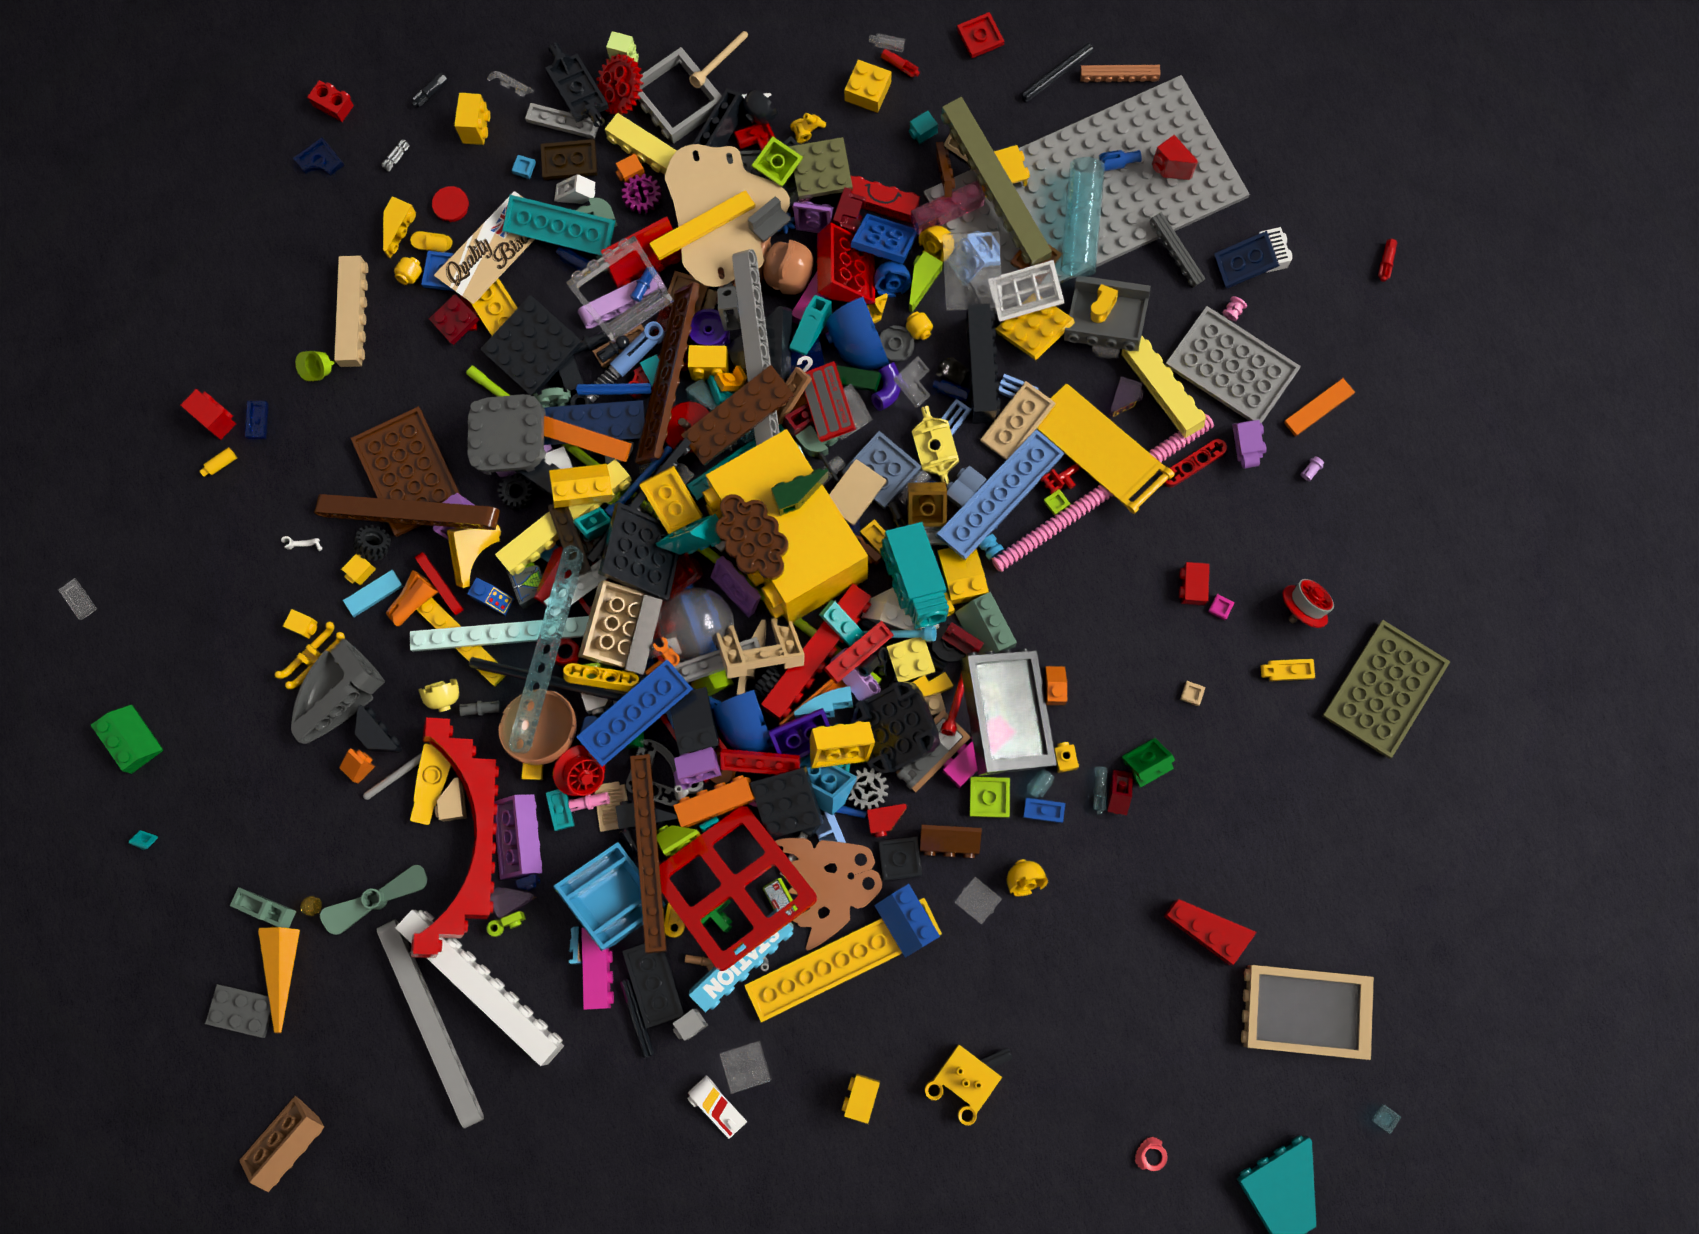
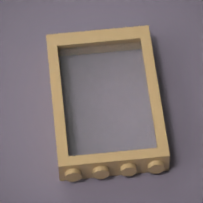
[1241,965,1374,1060]

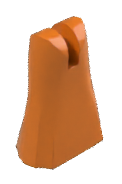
[386,570,438,626]

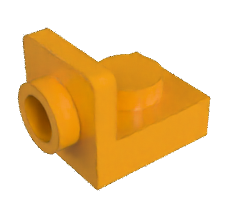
[714,366,747,392]

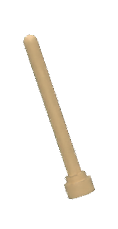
[689,31,748,88]

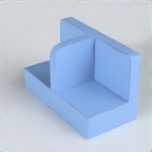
[816,812,846,843]

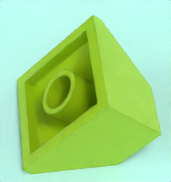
[752,137,803,187]
[657,825,701,857]

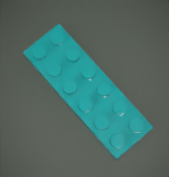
[502,195,615,256]

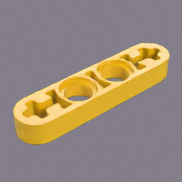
[563,663,639,692]

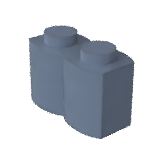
[946,466,987,509]

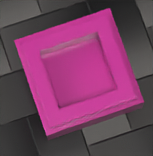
[1208,594,1235,620]

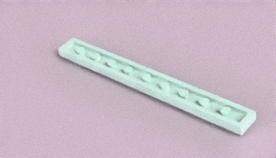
[410,616,589,652]

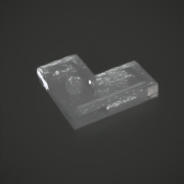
[893,356,930,408]

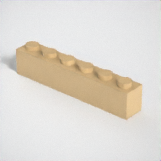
[334,256,368,367]

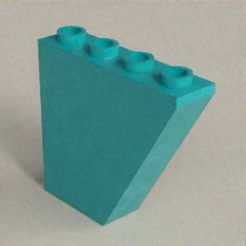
[1237,1135,1316,1234]

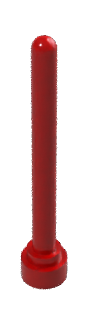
[940,674,964,736]

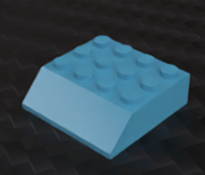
[553,842,666,951]

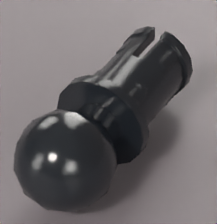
[596,335,630,363]

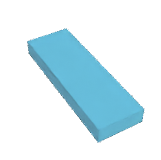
[343,570,403,617]

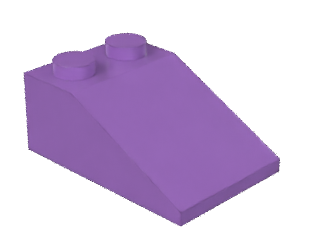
[793,201,835,233]

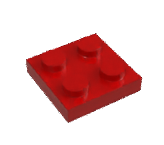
[957,12,1005,58]

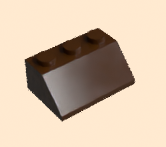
[920,825,982,859]

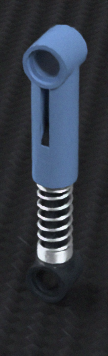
[570,321,665,405]

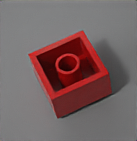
[180,389,236,440]

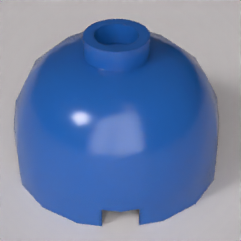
[874,261,911,297]

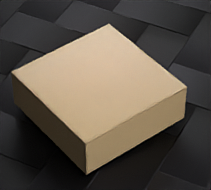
[1180,681,1205,706]

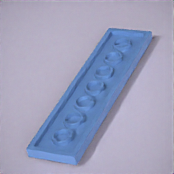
[936,429,1065,560]

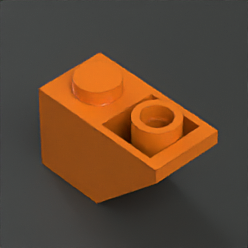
[340,748,375,784]

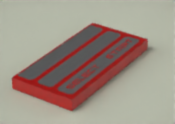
[804,361,856,442]

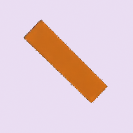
[1284,378,1355,437]

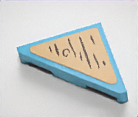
[569,927,583,965]

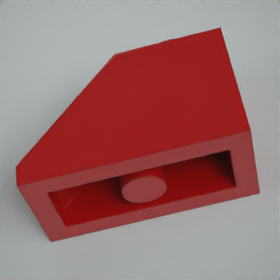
[867,804,907,838]

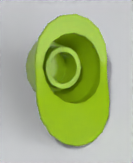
[295,351,335,381]

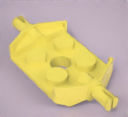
[912,406,959,485]

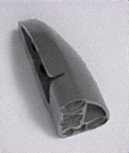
[291,639,385,744]

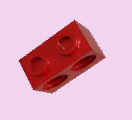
[307,80,354,122]

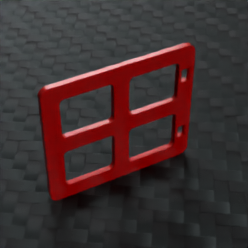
[659,806,817,971]

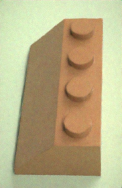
[239,1096,324,1192]

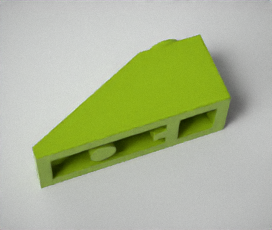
[909,251,943,312]

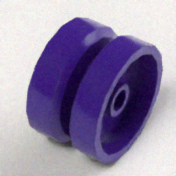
[689,309,730,346]

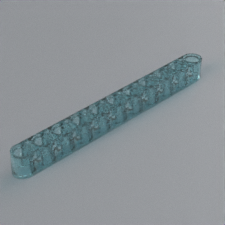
[509,545,584,754]

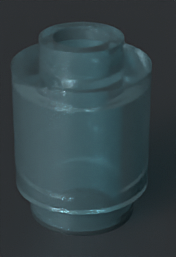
[1027,769,1055,799]

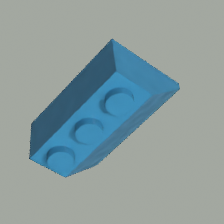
[800,754,857,815]

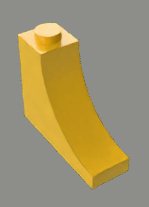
[447,525,501,588]

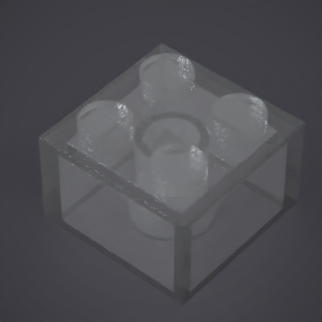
[720,1041,772,1094]

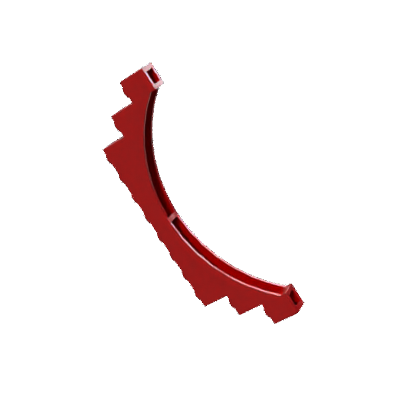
[411,717,499,958]

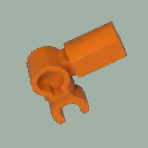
[645,637,680,676]

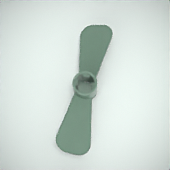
[320,865,427,935]

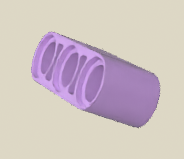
[831,648,880,701]

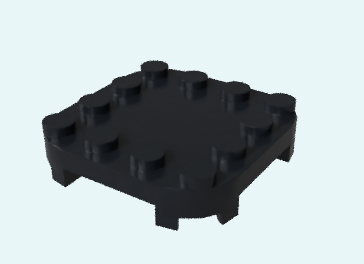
[851,682,940,774]

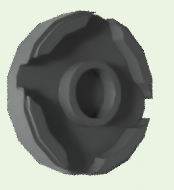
[879,325,914,363]

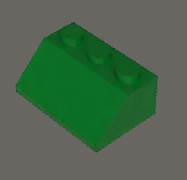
[91,705,164,774]

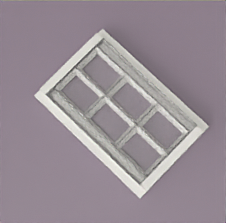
[989,260,1064,322]

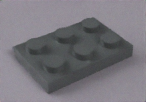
[205,984,272,1038]

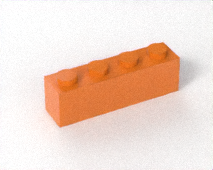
[673,775,755,828]

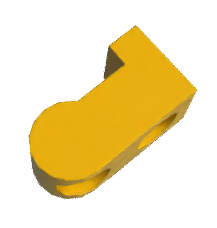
[1090,284,1118,323]

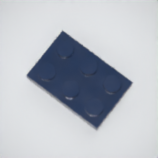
[1214,231,1280,288]

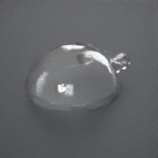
[648,587,734,662]

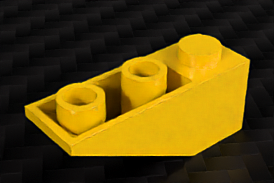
[383,197,416,259]

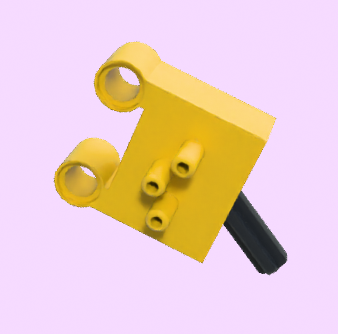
[925,1044,1012,1125]

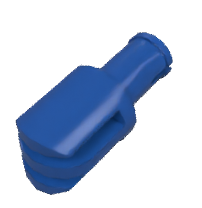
[1099,150,1142,171]

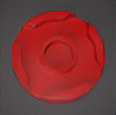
[432,186,469,222]

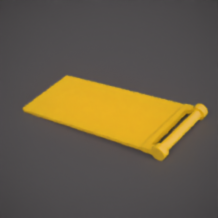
[1037,384,1175,514]

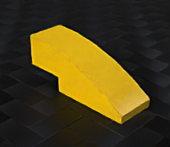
[912,672,953,697]

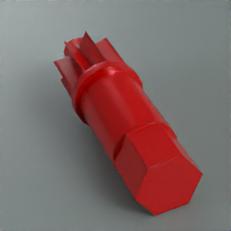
[881,49,920,77]
[1378,239,1397,282]

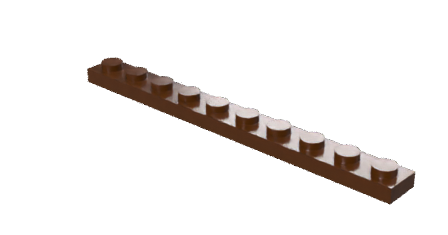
[630,754,667,954]

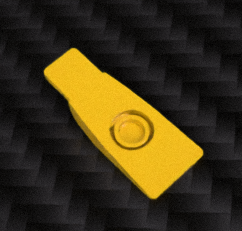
[410,744,451,825]

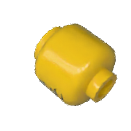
[394,257,422,285]
[906,312,933,340]

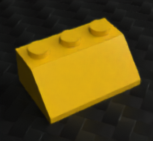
[549,464,612,508]
[809,721,875,769]

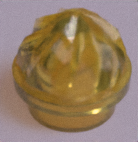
[300,896,322,916]

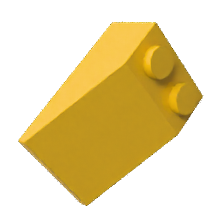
[938,548,989,605]

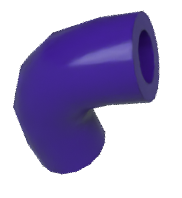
[871,362,901,411]

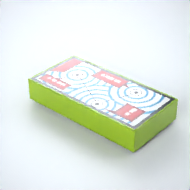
[763,878,797,916]

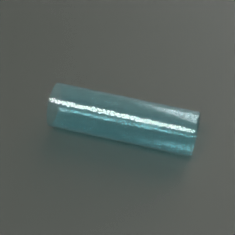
[1061,157,1105,277]

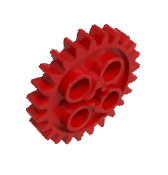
[596,54,644,115]

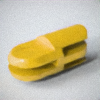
[410,231,452,252]

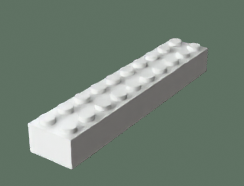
[395,910,564,1066]

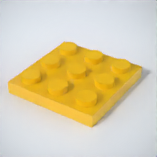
[996,293,1075,360]

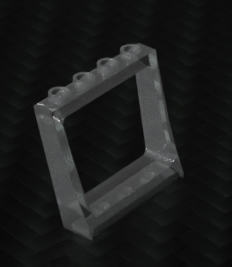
[566,236,674,343]

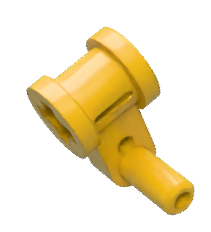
[790,113,826,143]

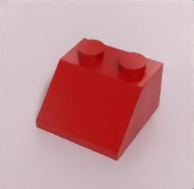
[1152,135,1198,180]

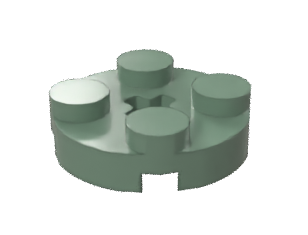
[534,388,571,408]

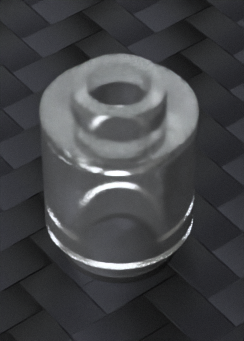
[1092,345,1119,360]

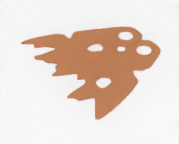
[775,838,882,950]

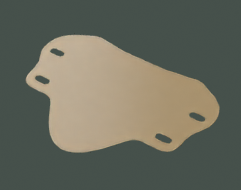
[665,144,790,287]

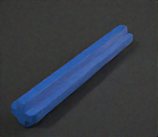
[576,383,651,395]

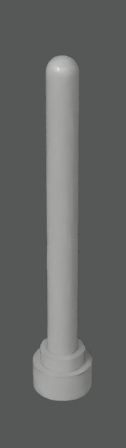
[363,744,431,800]

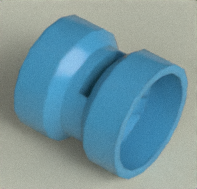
[979,534,1004,560]

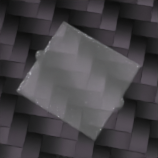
[955,877,1002,925]

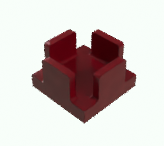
[833,187,866,234]

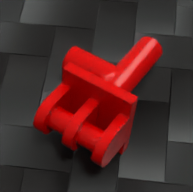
[1040,464,1079,494]

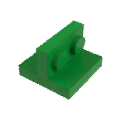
[1122,738,1175,788]
[701,899,733,933]

